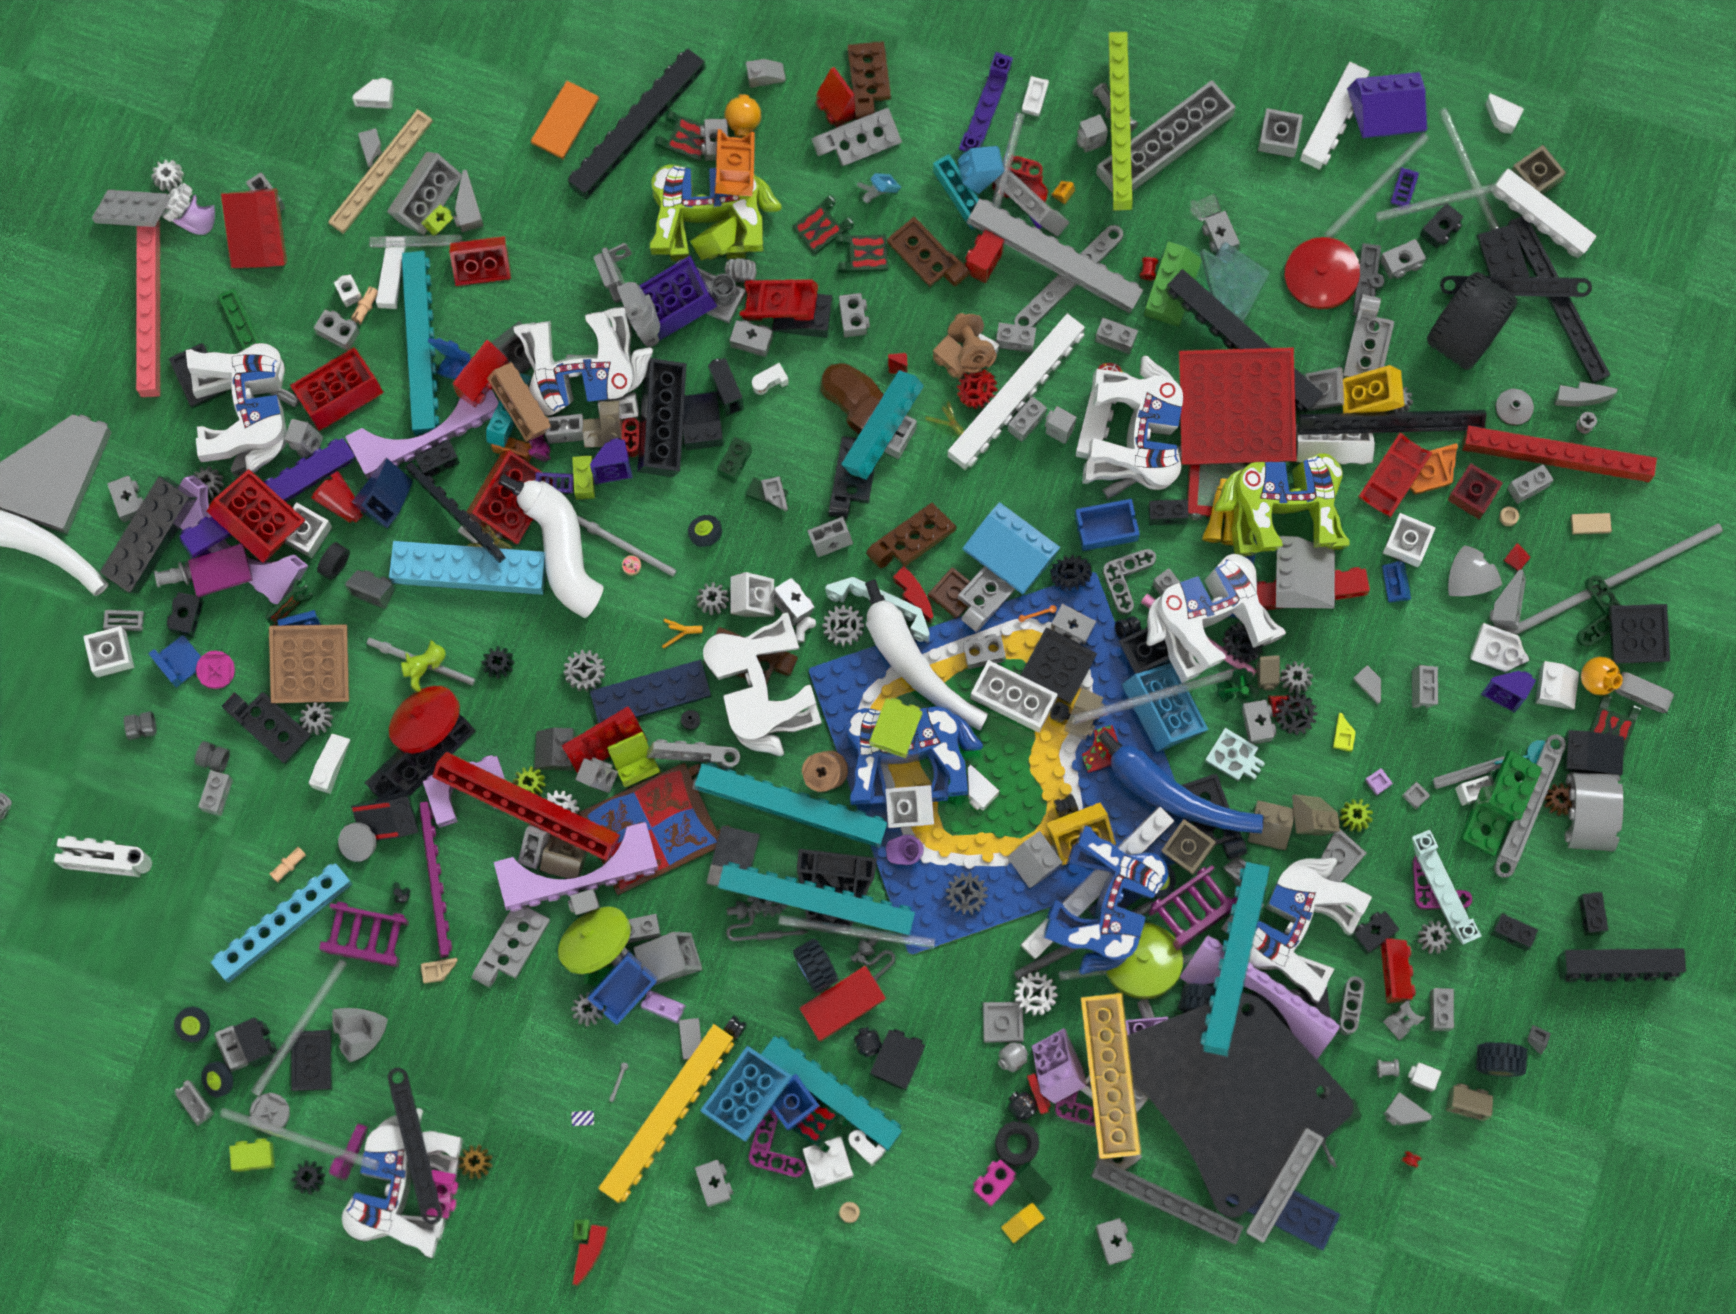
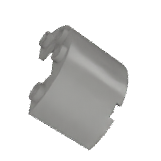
[1565,771,1623,851]

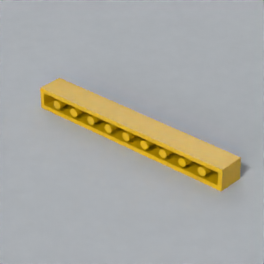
[598,1024,735,1204]

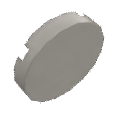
[338,823,376,861]
[250,1093,290,1133]

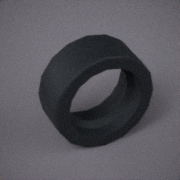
[317,542,350,580]

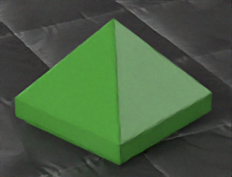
[573,1219,591,1240]

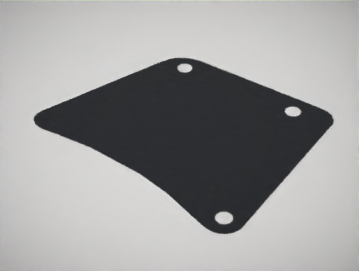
[1127,993,1353,1217]

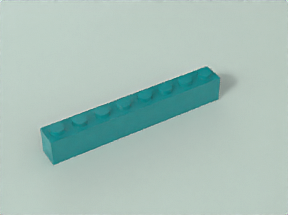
[761,1036,902,1152]

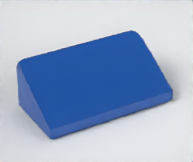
[1382,561,1411,602]

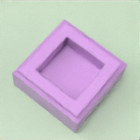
[1365,769,1393,796]

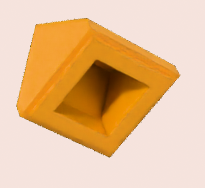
[1052,181,1075,205]

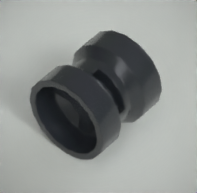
[1115,616,1141,639]
[1053,793,1079,818]

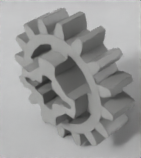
[823,605,864,647]
[563,650,606,692]

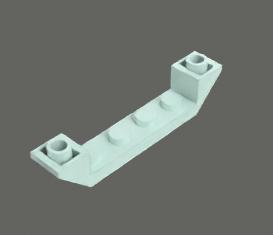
[825,577,930,643]
[1412,830,1481,944]

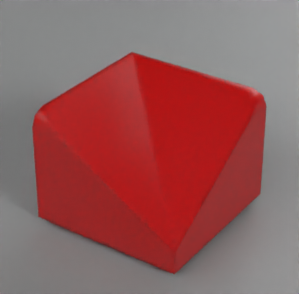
[888,353,908,374]

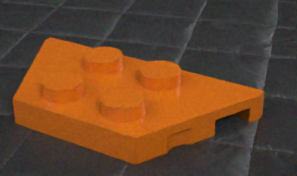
[1410,443,1458,495]

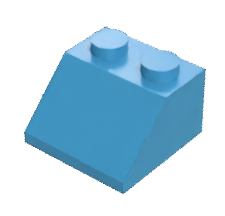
[958,146,1005,194]

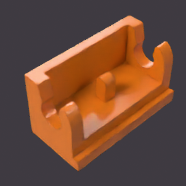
[491,437,533,463]

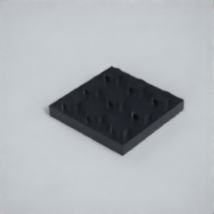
[1609,604,1670,664]
[1020,627,1097,705]

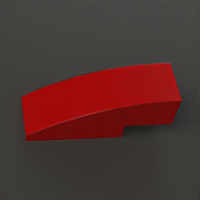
[893,566,934,624]
[573,1225,609,1286]

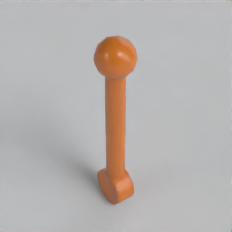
[1018,605,1057,622]

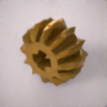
[458,1145,492,1179]

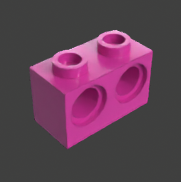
[973,1160,1016,1207]
[426,1170,458,1218]

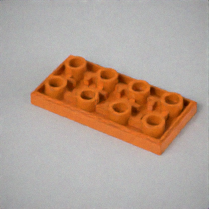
[531,81,599,159]

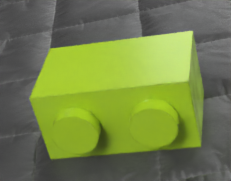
[573,456,595,500]
[230,1139,275,1172]

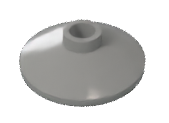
[1496,389,1534,425]

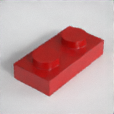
[1027,1073,1051,1115]

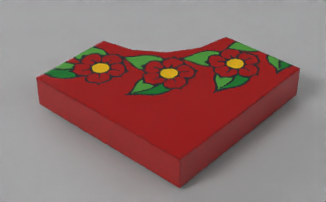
[1081,725,1118,773]

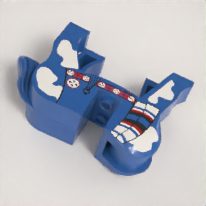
[846,706,983,807]
[1042,825,1168,975]

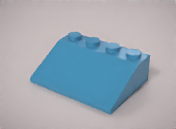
[962,502,1060,594]
[1121,663,1209,752]
[700,1046,793,1142]

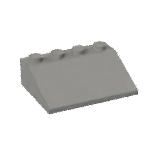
[1276,536,1335,608]

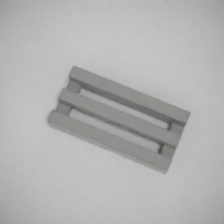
[103,610,144,631]

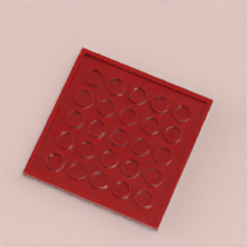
[1179,347,1296,465]

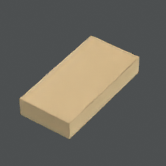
[1571,513,1611,534]

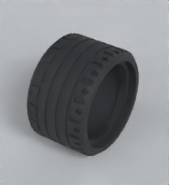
[1427,272,1518,370]

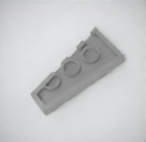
[1318,829,1367,907]

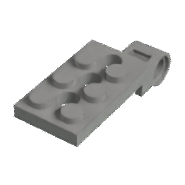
[811,108,902,166]
[1343,294,1395,378]
[957,566,1016,632]
[647,739,740,770]
[472,906,550,988]

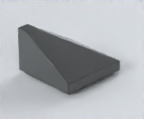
[1527,1025,1551,1055]

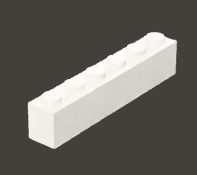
[1300,62,1370,170]
[1490,169,1596,258]

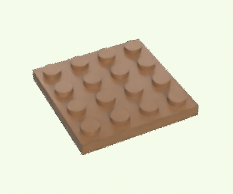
[269,624,349,703]

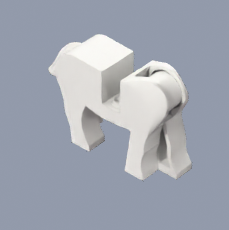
[703,612,822,757]

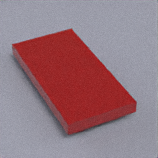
[799,965,887,1042]

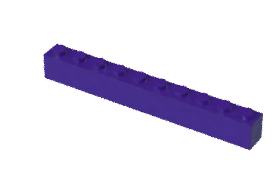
[180,438,355,559]

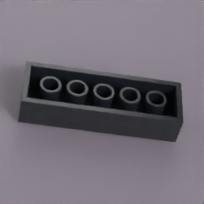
[637,358,687,477]
[100,476,198,593]
[1558,948,1686,983]

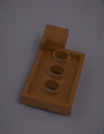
[848,41,891,120]
[887,216,970,288]
[866,503,956,568]
[704,627,798,686]

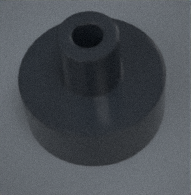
[1050,702,1071,723]
[681,710,701,731]

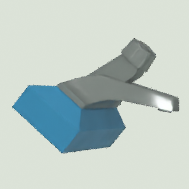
[857,173,902,203]

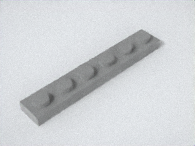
[1246,1128,1324,1243]

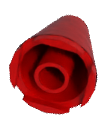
[311,471,363,523]

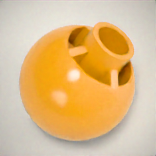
[725,95,761,137]
[1581,657,1623,695]

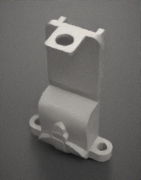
[594,243,660,347]

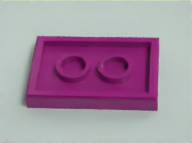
[188,544,253,597]

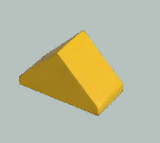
[1001,1203,1045,1243]

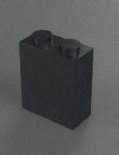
[708,358,744,416]
[870,1029,925,1091]

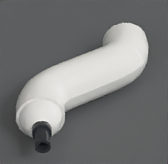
[498,473,603,618]

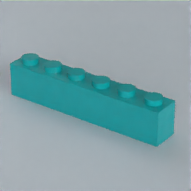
[841,371,924,480]

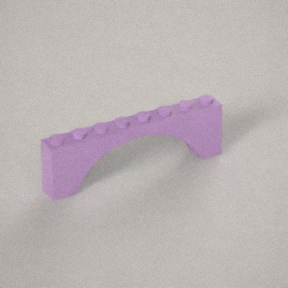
[345,390,499,480]
[180,475,308,604]
[494,822,658,912]
[1180,936,1340,1060]

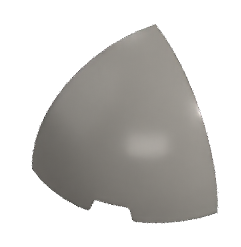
[1448,546,1502,596]
[332,1008,388,1062]

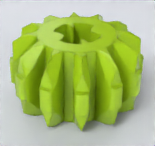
[513,766,546,794]
[1340,799,1373,832]

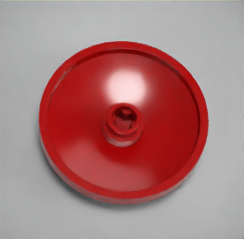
[1285,237,1360,309]
[389,686,460,753]

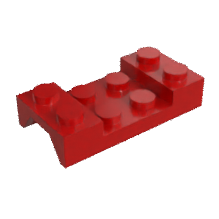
[739,279,819,321]
[1358,433,1432,518]
[562,706,647,774]

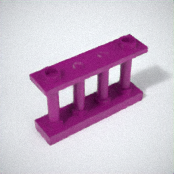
[1148,866,1238,950]
[319,902,409,967]

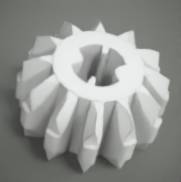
[152,159,184,192]

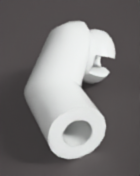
[795,617,816,643]

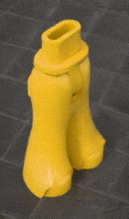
[1202,478,1234,545]

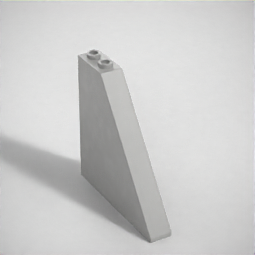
[0,415,112,534]

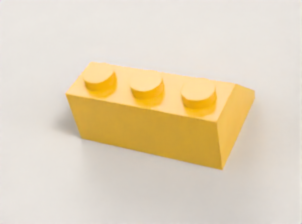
[1046,803,1116,866]

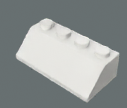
[1296,424,1375,465]

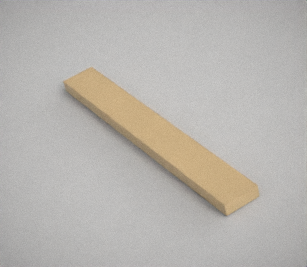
[328,109,433,234]

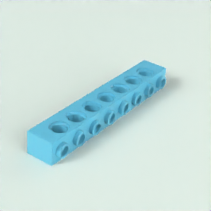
[211,863,353,983]

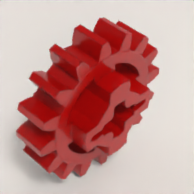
[957,369,998,409]

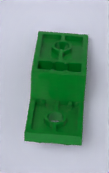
[1459,750,1543,856]

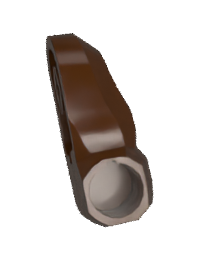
[820,363,883,434]

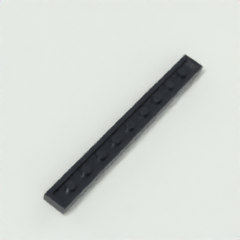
[1508,216,1611,384]
[1298,410,1487,435]

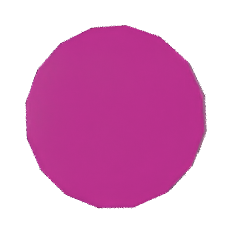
[196,651,235,689]

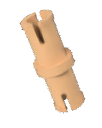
[351,287,378,324]
[269,847,306,883]

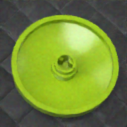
[558,907,631,974]
[1105,923,1183,999]

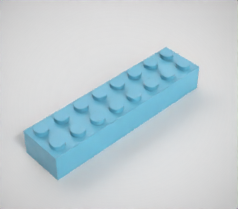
[389,541,546,595]

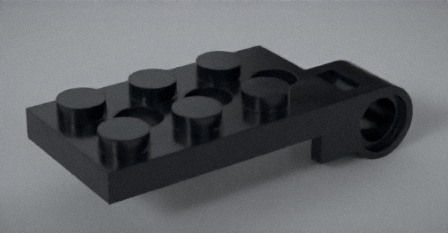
[829,436,876,519]
[221,692,312,764]
[1182,773,1247,860]

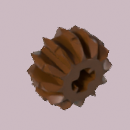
[1544,783,1572,816]

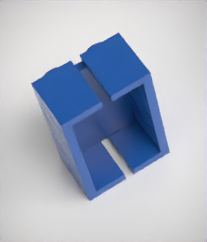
[1074,499,1140,551]
[587,951,658,1025]

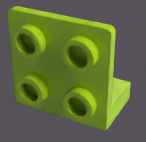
[607,732,660,787]

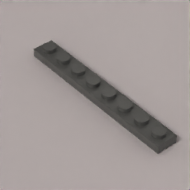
[1091,1158,1244,1245]

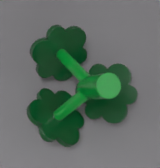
[1217,668,1259,704]

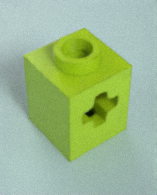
[421,204,453,237]

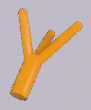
[662,619,702,648]

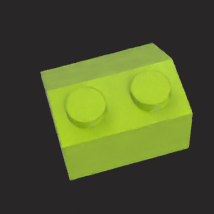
[690,215,737,260]

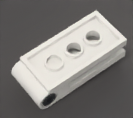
[54,836,152,877]

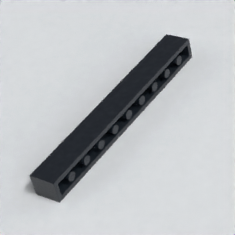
[568,48,705,200]
[1166,269,1323,414]

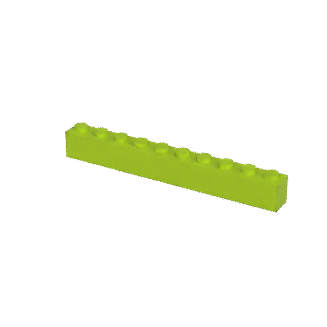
[1108,32,1132,210]

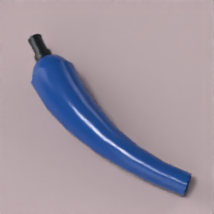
[1097,730,1263,834]

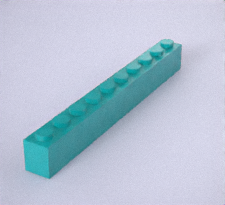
[402,251,440,435]
[695,763,888,848]
[718,862,915,935]
[1201,862,1270,1056]

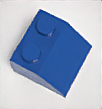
[771,1074,819,1131]

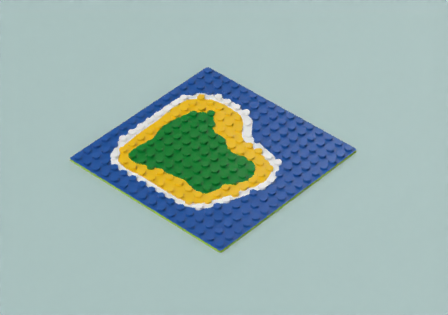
[809,572,1191,955]

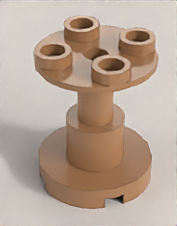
[947,313,997,373]
[802,751,848,792]

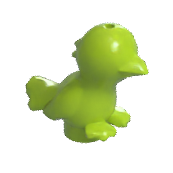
[401,640,446,692]

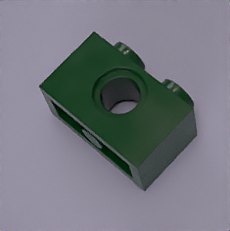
[717,437,752,484]

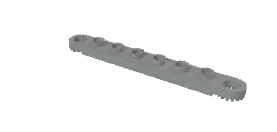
[1014,225,1123,327]
[1494,734,1566,878]

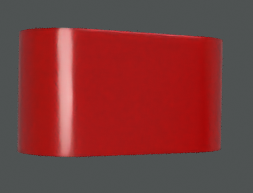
[622,417,640,457]

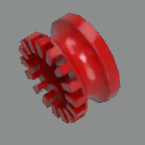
[1401,1151,1422,1168]

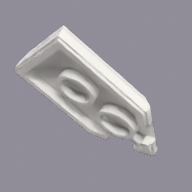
[1470,623,1530,672]

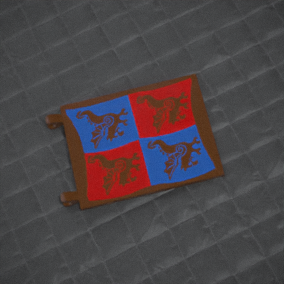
[579,763,730,895]

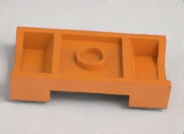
[715,129,755,197]

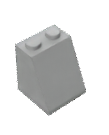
[634,932,703,985]

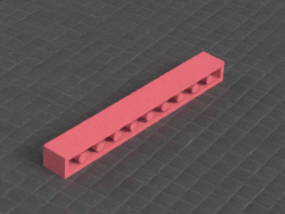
[137,220,160,397]

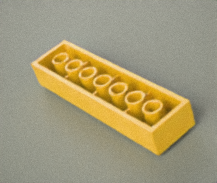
[1081,993,1141,1159]

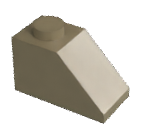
[1256,655,1280,691]

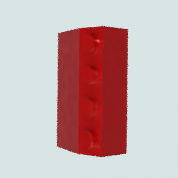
[221,188,287,268]
[290,347,384,431]
[466,450,553,545]
[206,469,305,563]

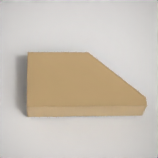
[421,958,458,984]

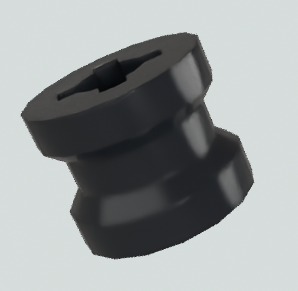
[723,1015,747,1040]

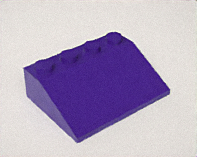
[1347,72,1427,138]
[639,256,717,341]

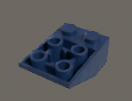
[352,458,413,528]

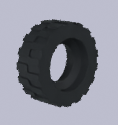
[995,1121,1039,1166]

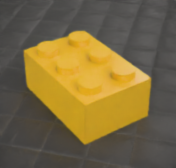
[1343,365,1405,413]

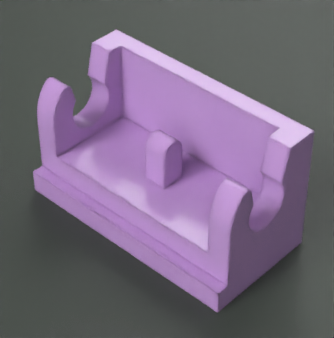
[641,990,686,1024]

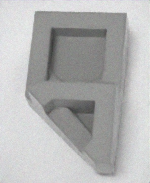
[358,128,382,166]

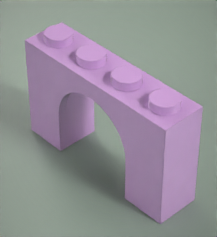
[423,755,505,828]

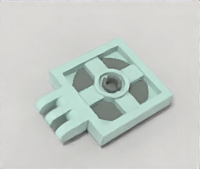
[1205,728,1265,781]

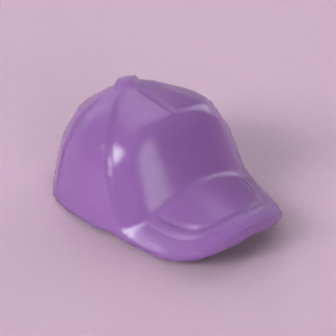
[886,835,924,865]

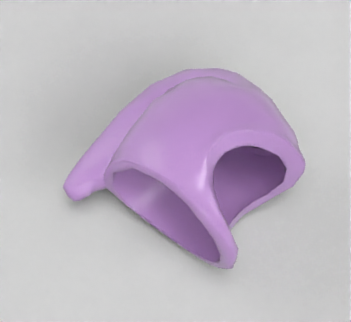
[173,195,215,235]

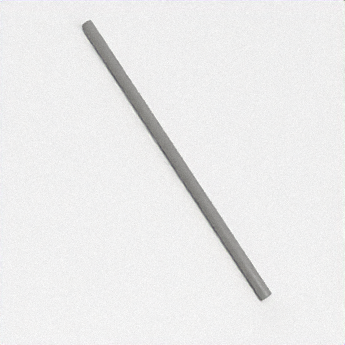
[1504,523,1723,635]

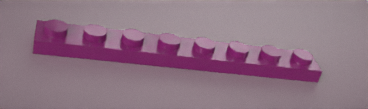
[419,802,452,958]

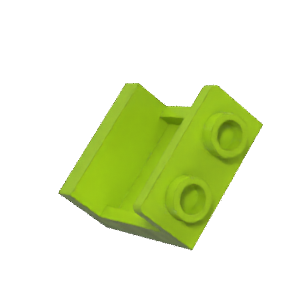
[870,698,923,759]

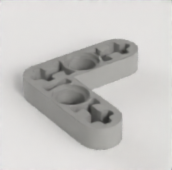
[1103,549,1156,615]

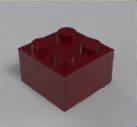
[1447,463,1503,520]

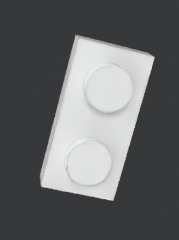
[1022,76,1049,116]

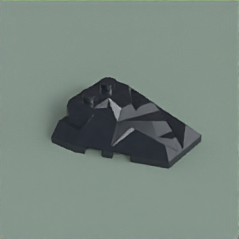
[797,849,877,934]

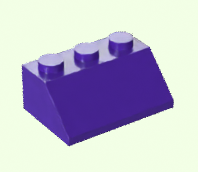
[590,438,633,485]
[1481,671,1536,713]

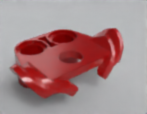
[992,156,1048,202]

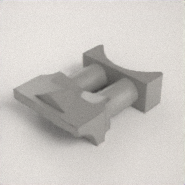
[1383,999,1425,1040]

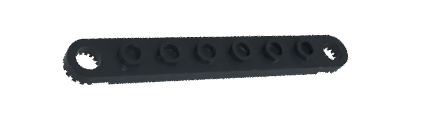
[1440,275,1592,297]
[405,462,506,563]
[388,1068,442,1225]

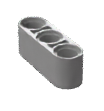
[1615,672,1674,713]
[1338,977,1364,1035]

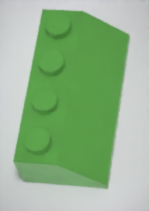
[1144,241,1202,327]

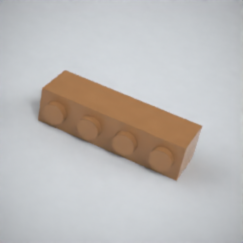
[487,362,551,442]

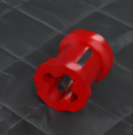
[1139,257,1158,281]

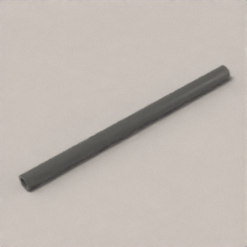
[1014,900,1153,980]

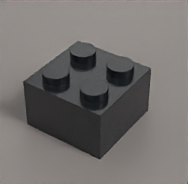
[233,1017,278,1068]

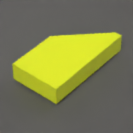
[1333,713,1356,752]

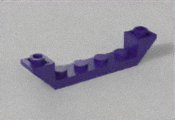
[959,52,1013,152]

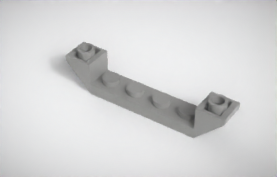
[993,160,1070,237]

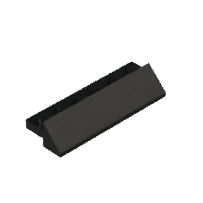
[364,714,476,798]

